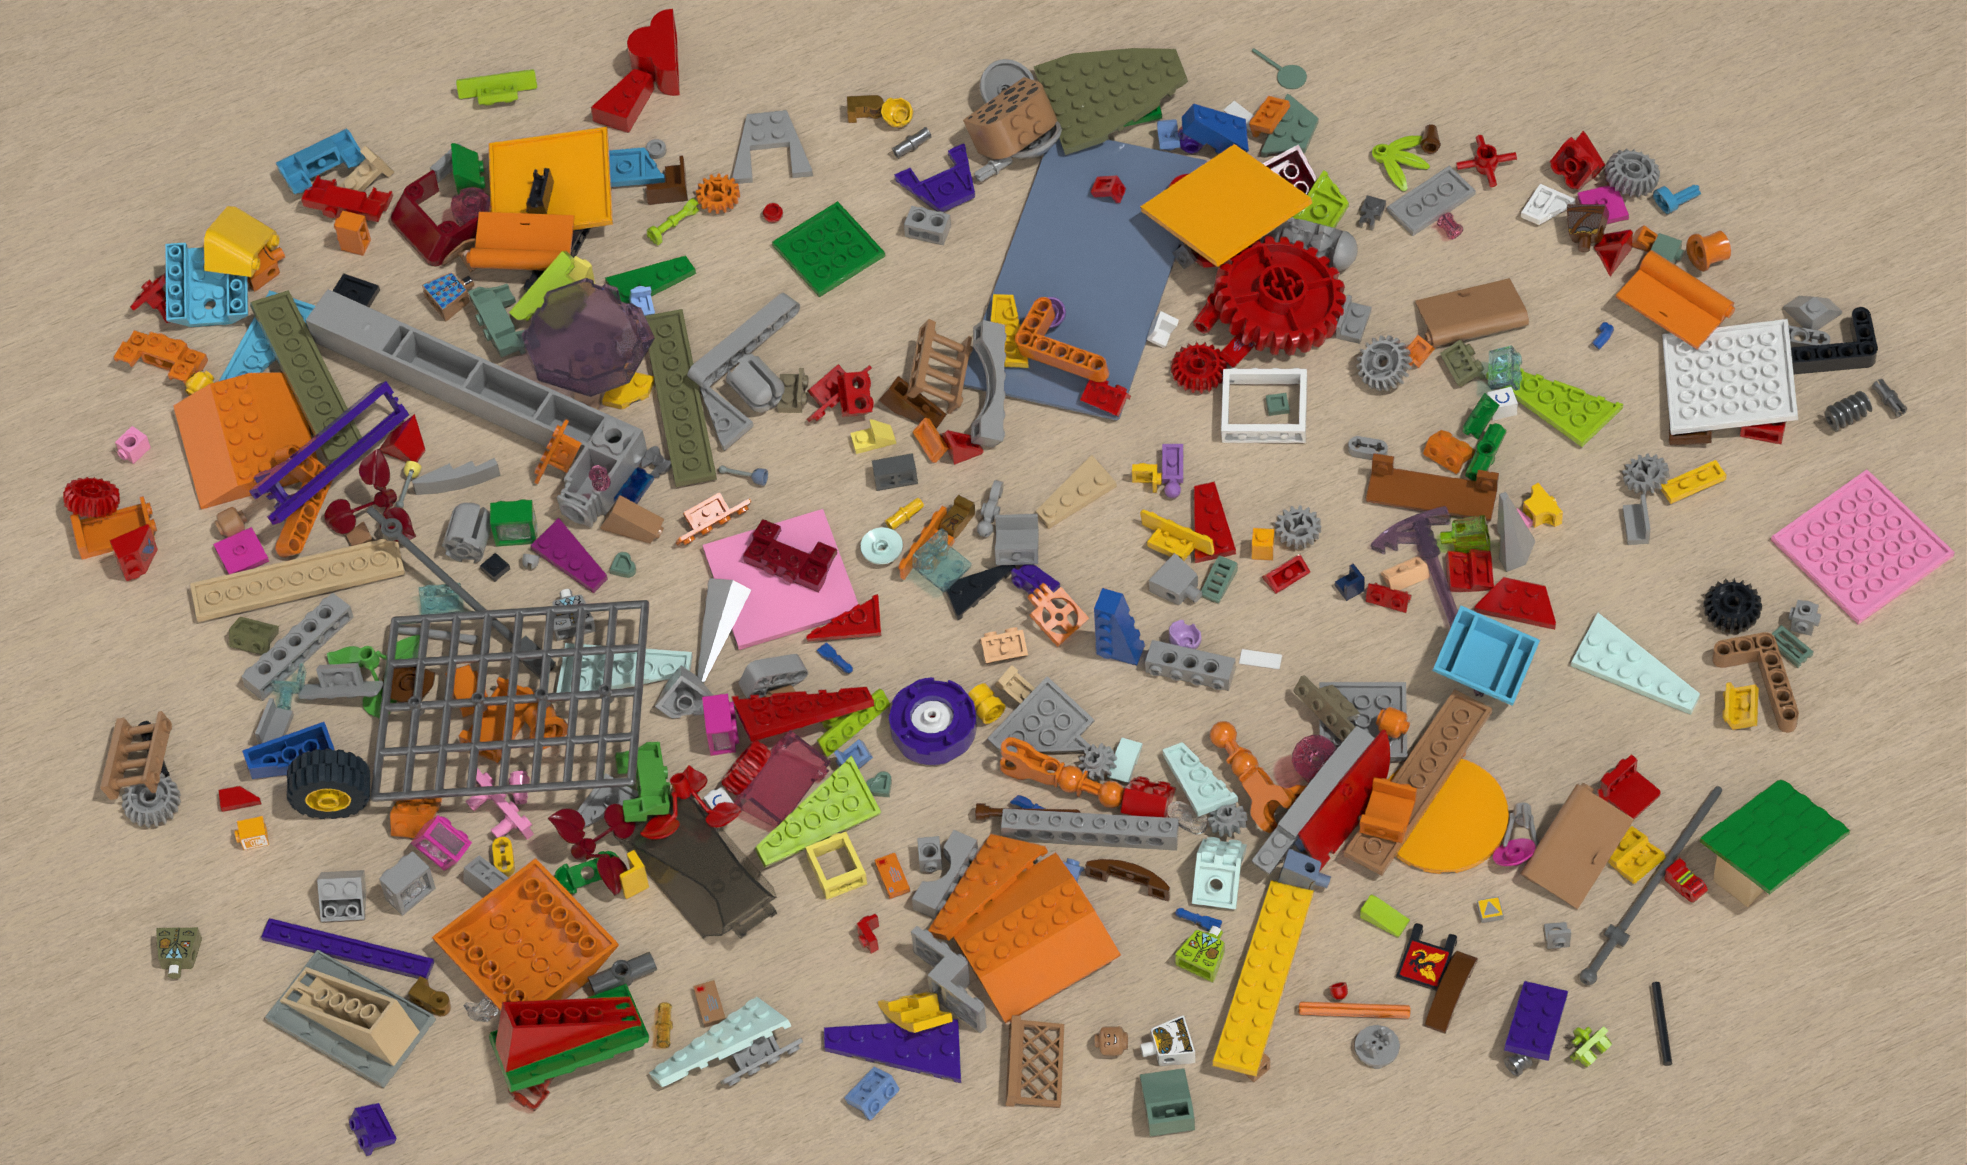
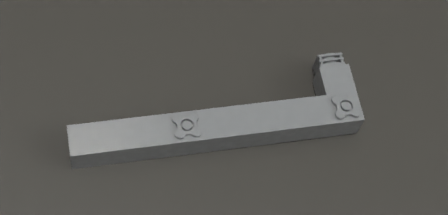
[306,289,648,528]

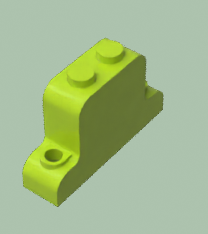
[509,251,588,330]

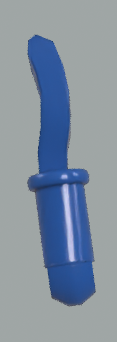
[817,642,853,674]
[1010,795,1046,809]
[1175,908,1222,931]

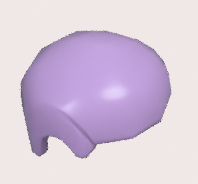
[1169,620,1202,650]

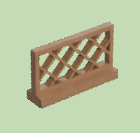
[1005,1015,1064,1108]

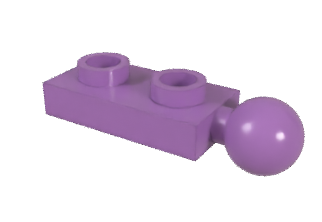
[1162,444,1183,498]

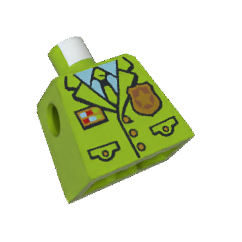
[1175,926,1225,982]

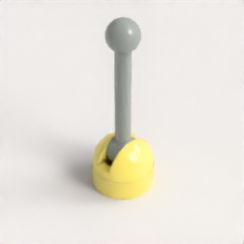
[396,461,422,508]

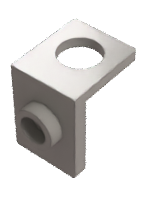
[1544,922,1571,949]

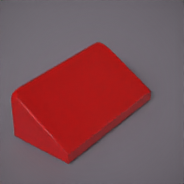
[1262,554,1311,594]

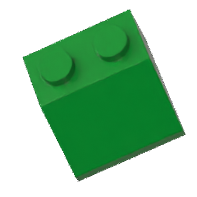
[451,143,486,199]

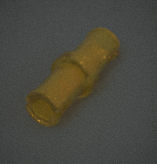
[655,1002,673,1048]

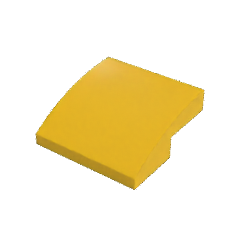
[1608,826,1666,884]

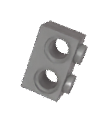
[904,206,951,246]

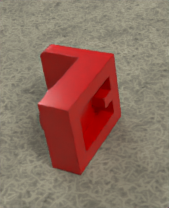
[1091,175,1126,203]

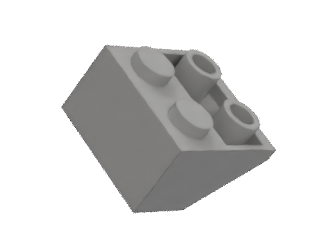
[317,870,366,922]

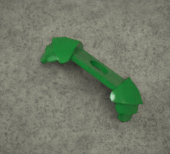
[554,851,618,894]

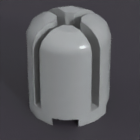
[726,353,785,413]
[442,503,491,563]

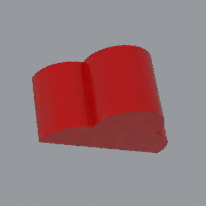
[627,9,680,96]

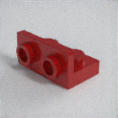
[1080,379,1131,417]

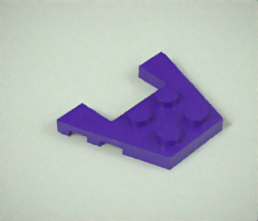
[894,143,975,212]

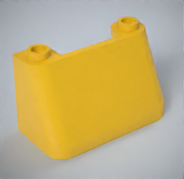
[204,206,280,277]

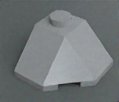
[1783,296,1842,330]
[655,665,713,719]

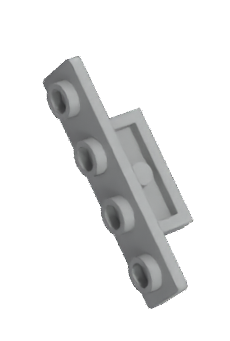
[298,663,383,700]
[720,1035,803,1086]

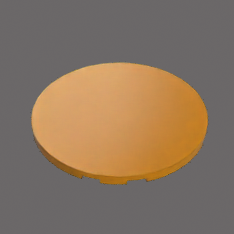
[1388,758,1509,874]

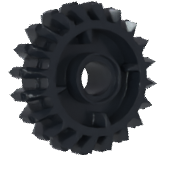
[1703,578,1762,634]

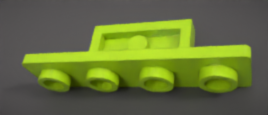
[456,69,537,106]
[817,688,890,757]

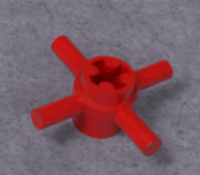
[1456,135,1517,187]

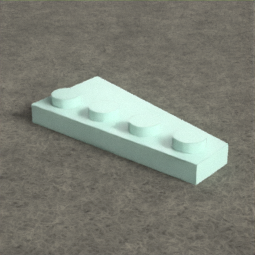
[1162,742,1238,817]

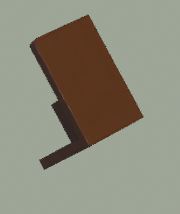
[645,155,688,205]

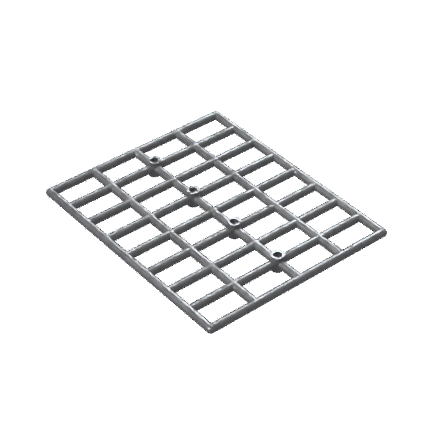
[370,600,650,802]

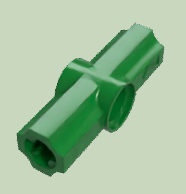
[1465,423,1507,481]

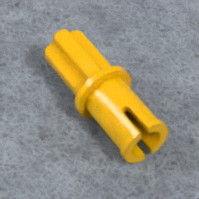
[885,498,924,530]

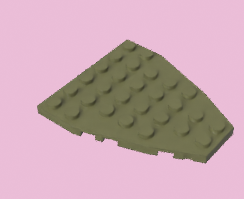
[1034,48,1188,155]

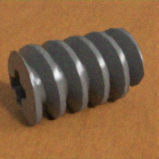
[1825,391,1873,432]

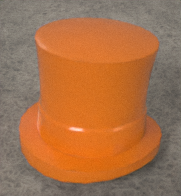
[1686,231,1731,272]
[524,703,568,749]

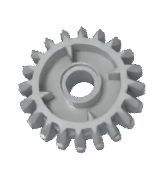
[1604,148,1660,198]
[1356,335,1412,391]
[122,773,181,828]

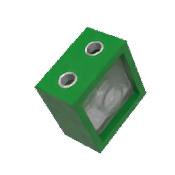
[490,499,538,547]

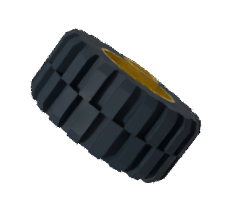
[287,749,370,820]

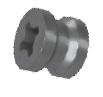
[1504,1053,1533,1077]

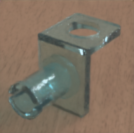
[271,663,306,710]

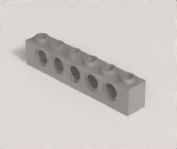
[242,593,354,701]

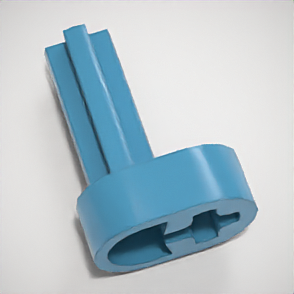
[1653,185,1701,214]

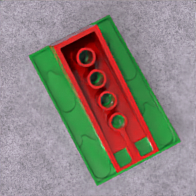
[489,984,649,1092]

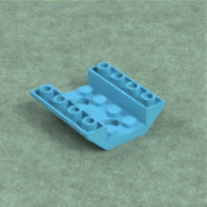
[165,242,248,327]

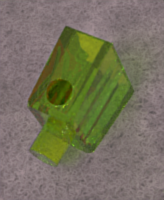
[1440,515,1491,553]

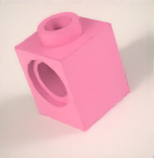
[115,426,151,464]

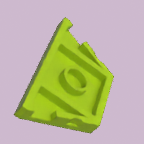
[1293,170,1349,228]

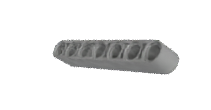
[687,293,800,389]

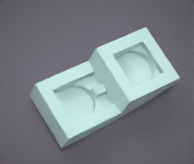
[1107,738,1143,784]

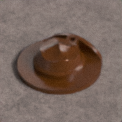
[382,667,435,703]

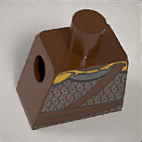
[1567,204,1609,252]

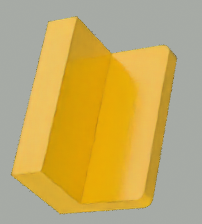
[619,850,649,899]

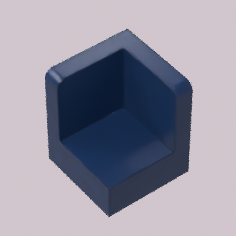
[1335,563,1365,601]

